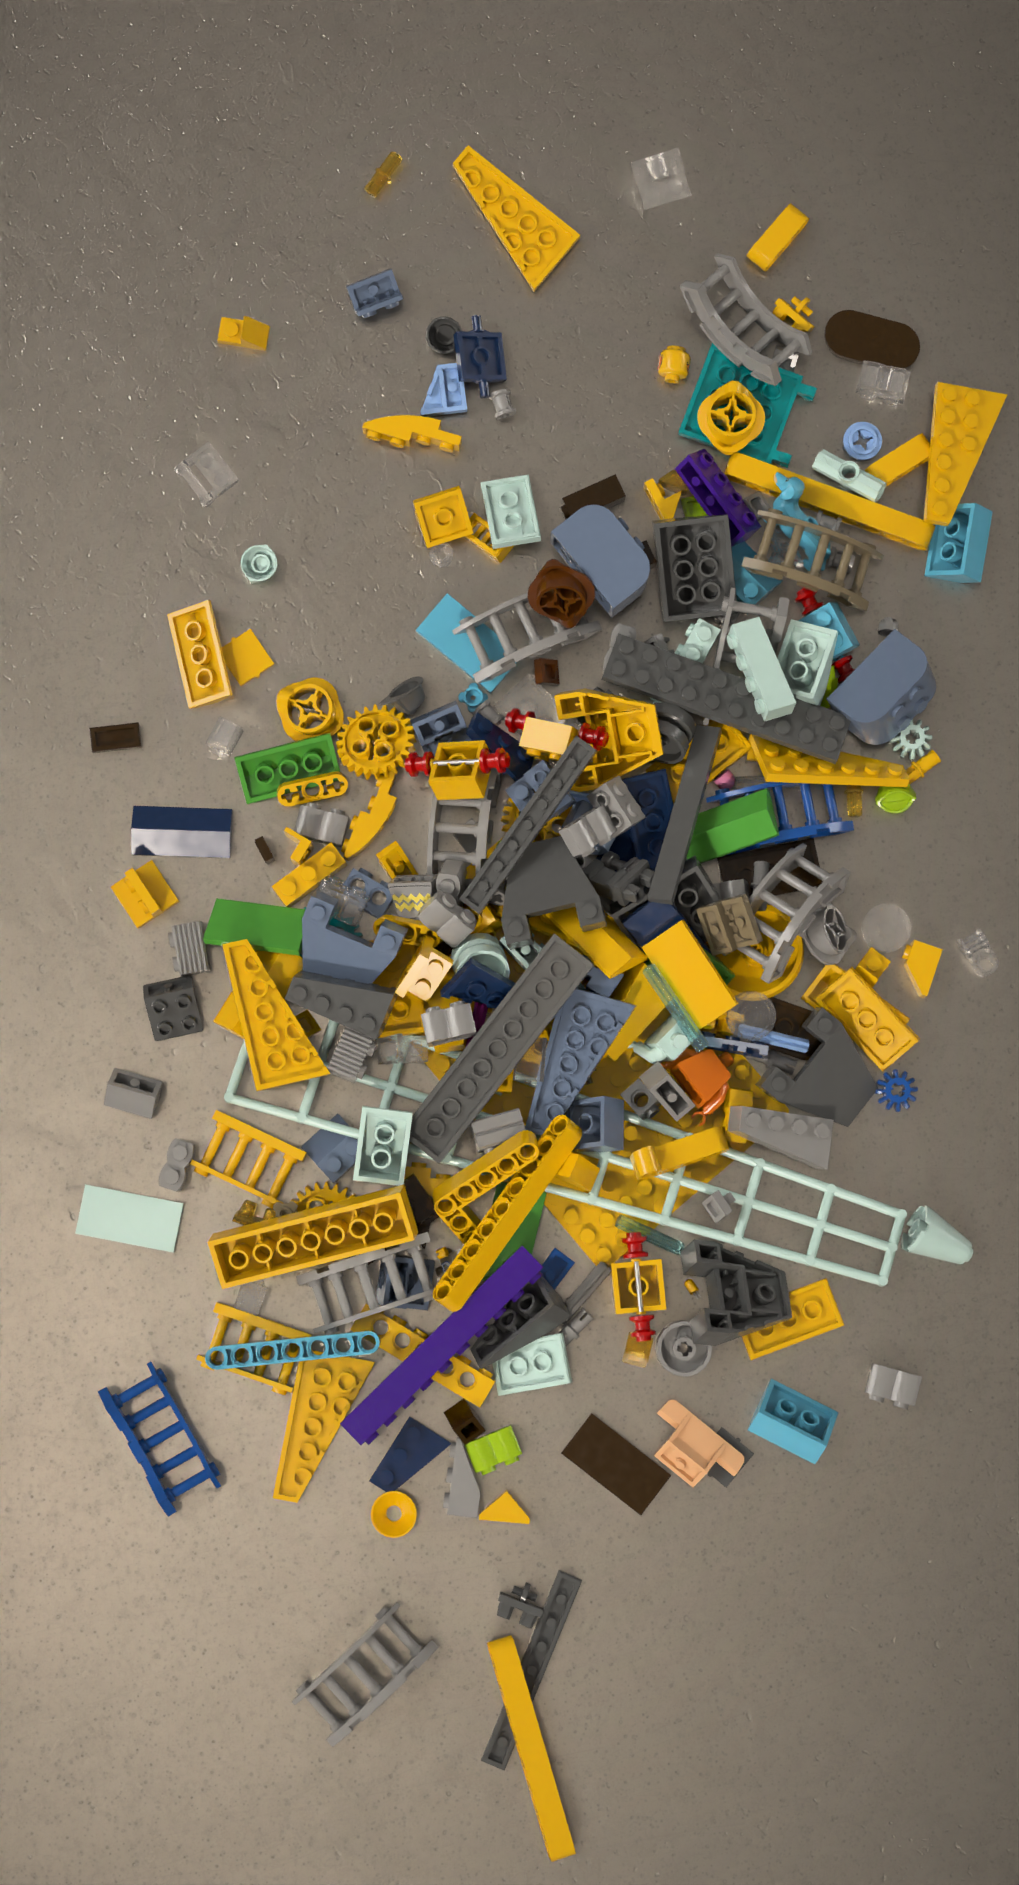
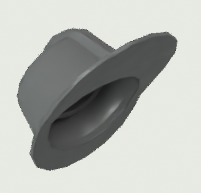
[379,676,425,715]

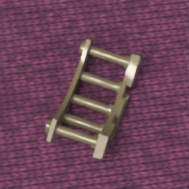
[741,508,884,611]

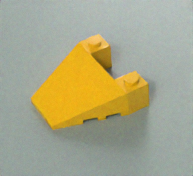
[554,688,664,792]

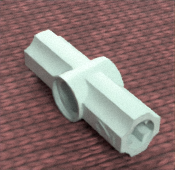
[812,449,886,503]

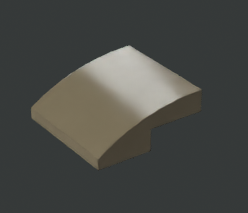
[696,894,763,956]

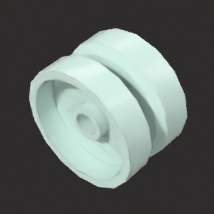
[450,933,510,979]

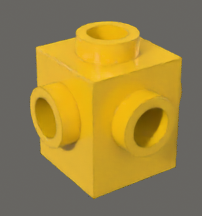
[467,903,502,936]

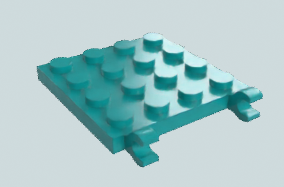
[678,343,817,468]

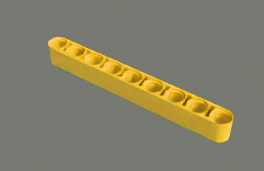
[724,452,935,551]
[433,1114,583,1312]
[487,1635,576,1862]

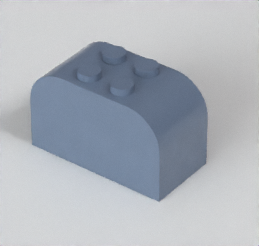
[550,505,650,618]
[827,629,936,745]

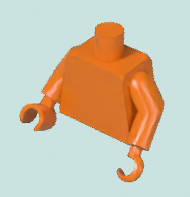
[660,1048,734,1126]

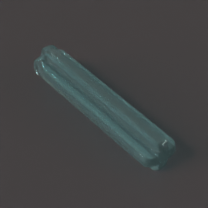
[615,1215,685,1255]

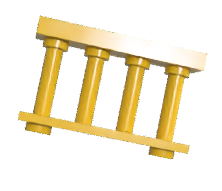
[190,1110,307,1209]
[196,1302,313,1395]

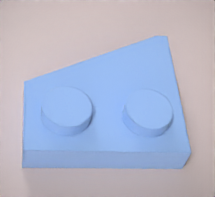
[420,363,467,417]

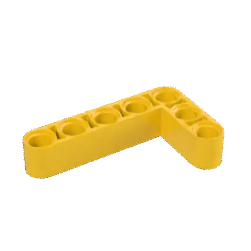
[433,1130,539,1245]

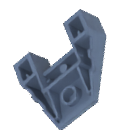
[302,890,408,984]

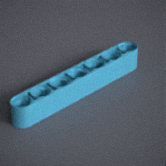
[205,1331,380,1370]

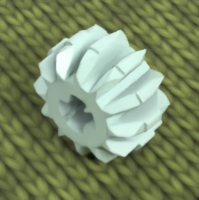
[890,719,932,760]

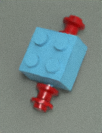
[788,588,860,684]

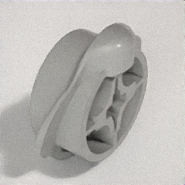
[798,903,857,965]

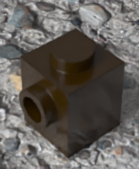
[443,1398,486,1445]

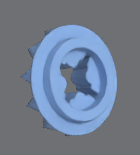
[843,422,882,461]

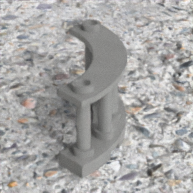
[680,253,812,386]
[703,587,789,726]
[452,592,602,684]
[425,768,502,889]
[722,843,851,984]
[296,1232,434,1335]
[292,1603,438,1747]

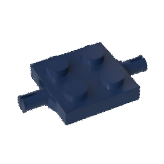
[453,315,507,398]

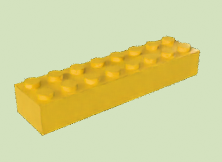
[207,1184,418,1289]

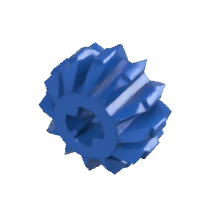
[875,1069,918,1112]

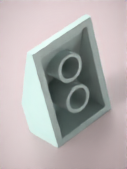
[777,619,838,706]
[353,1106,413,1186]

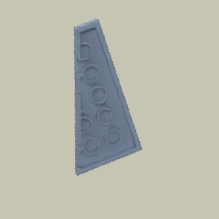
[525,988,637,1135]

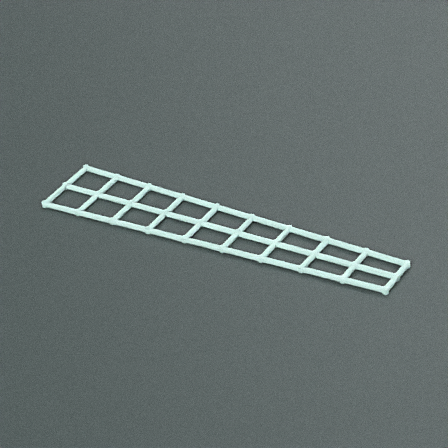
[224,1019,907,1287]

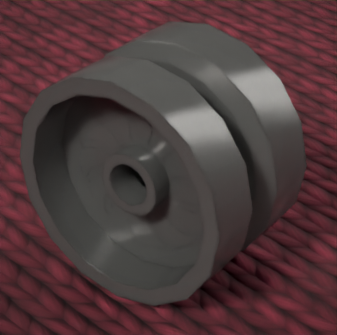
[653,702,696,764]

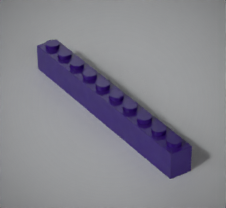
[340,1246,543,1445]

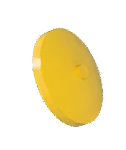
[706,904,804,1001]

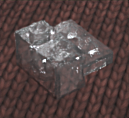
[630,148,691,210]

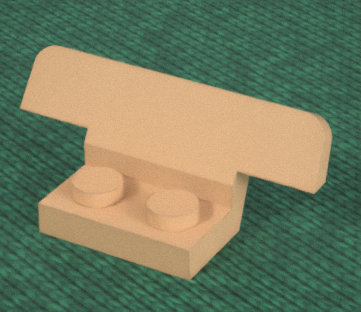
[654,1399,744,1487]

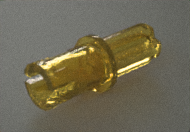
[363,152,402,198]
[844,785,864,817]

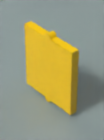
[222,629,274,686]

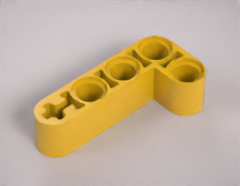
[630,1126,730,1181]

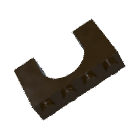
[559,474,656,569]

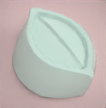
[240,544,277,584]

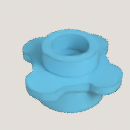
[458,683,488,713]

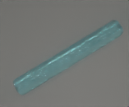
[643,964,708,1052]

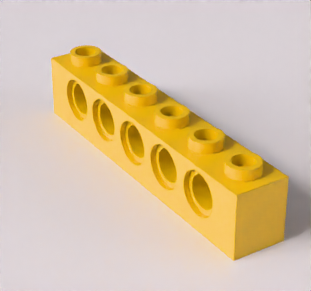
[350,1303,495,1408]

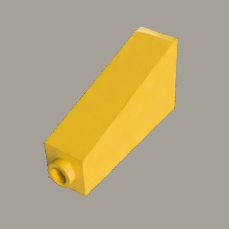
[603,962,674,1061]

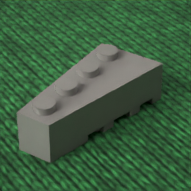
[727,1106,834,1170]

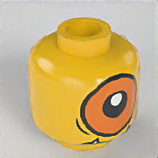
[657,345,691,384]

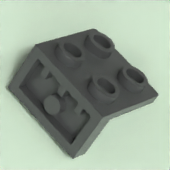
[143,975,203,1041]

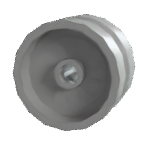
[655,1320,712,1377]

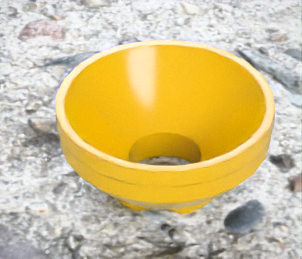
[371,1491,417,1538]

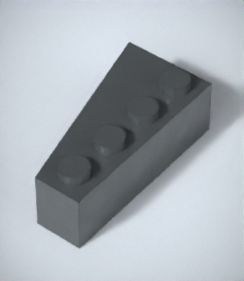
[285,971,398,1040]

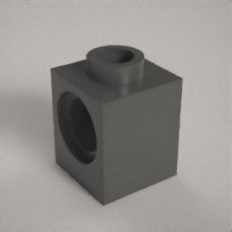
[620,1078,662,1120]

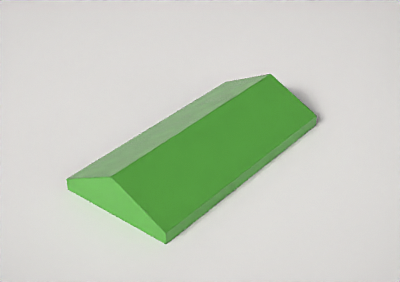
[234,733,340,804]
[687,788,779,864]

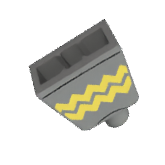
[388,874,438,920]

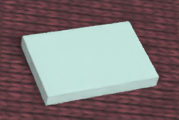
[481,474,541,549]
[492,1333,572,1396]

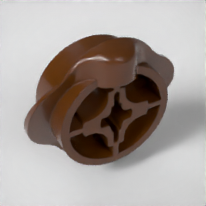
[528,559,595,628]

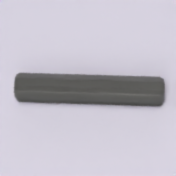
[562,1261,611,1324]

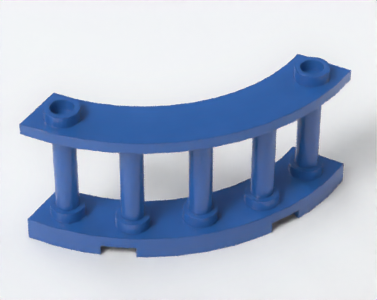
[706,782,854,855]
[98,1361,221,1517]

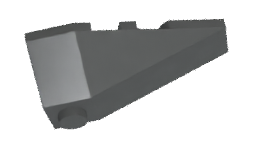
[470,1276,571,1369]

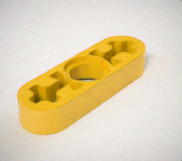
[277,771,348,806]
[373,914,443,948]

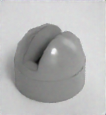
[878,617,899,637]

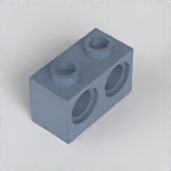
[338,868,393,919]

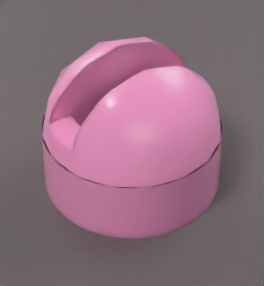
[714,769,735,789]

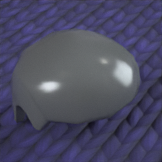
[426,316,462,354]

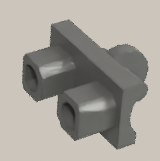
[497,1582,543,1628]

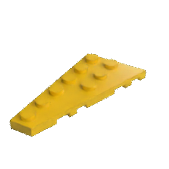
[923,382,1007,526]
[749,734,910,787]
[222,939,330,1092]

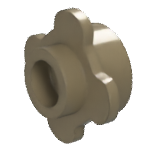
[273,1201,298,1217]

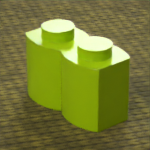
[464,1425,522,1475]

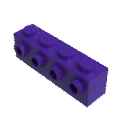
[674,449,762,547]

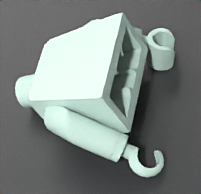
[628,998,698,1064]

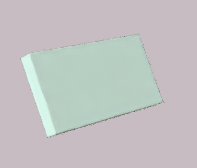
[75,1184,184,1253]

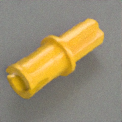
[906,749,941,784]

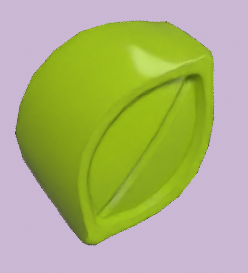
[875,783,916,814]

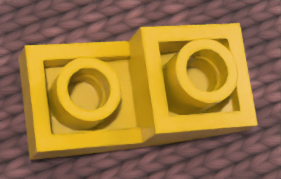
[722,1087,753,1144]

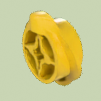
[697,381,765,455]
[276,677,344,741]

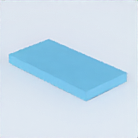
[416,593,517,694]

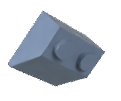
[566,1096,624,1152]
[301,1113,358,1184]

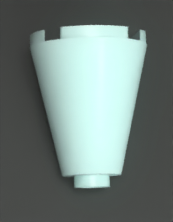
[901,1205,973,1265]

